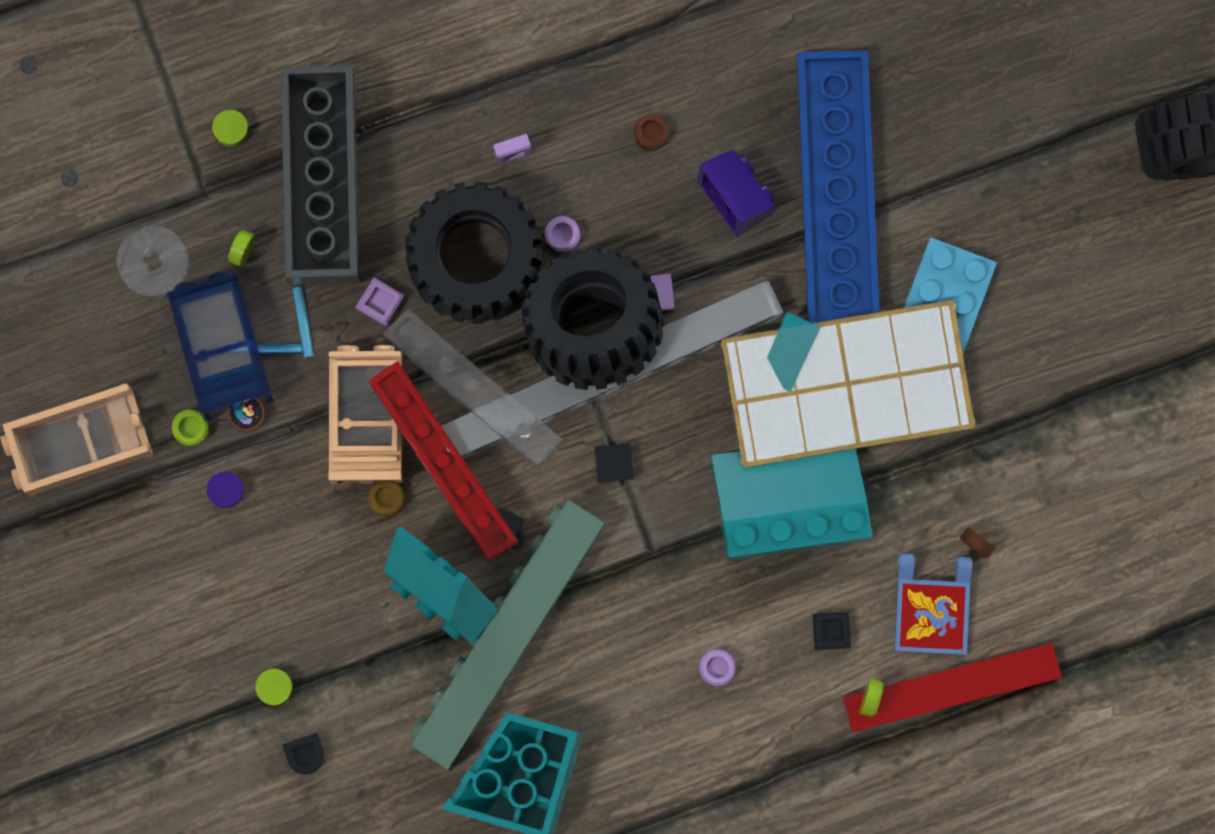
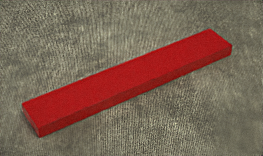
[368,361,518,562]
[842,643,1062,733]

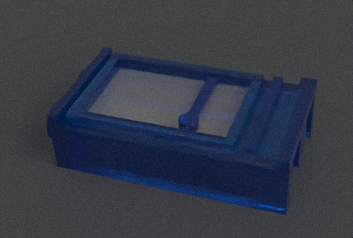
[166,271,274,421]

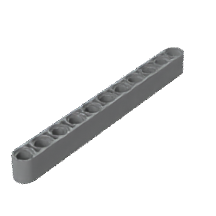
[441,281,784,459]

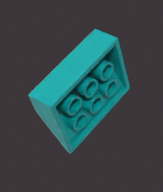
[711,448,873,562]

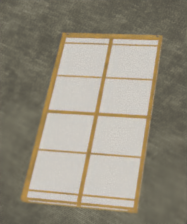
[721,300,975,468]

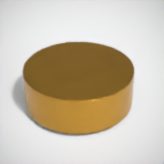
[368,481,405,517]

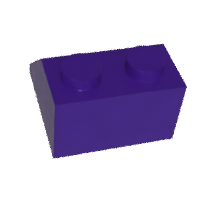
[697,149,775,238]

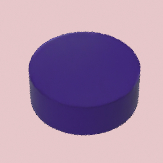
[207,471,244,509]

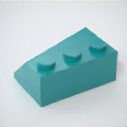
[384,526,500,644]
[442,712,583,834]

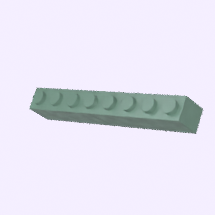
[409,500,605,770]

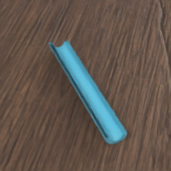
[293,287,315,358]
[230,343,302,354]

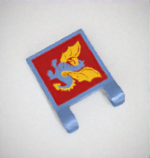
[894,554,972,655]

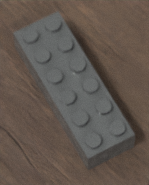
[281,65,360,286]

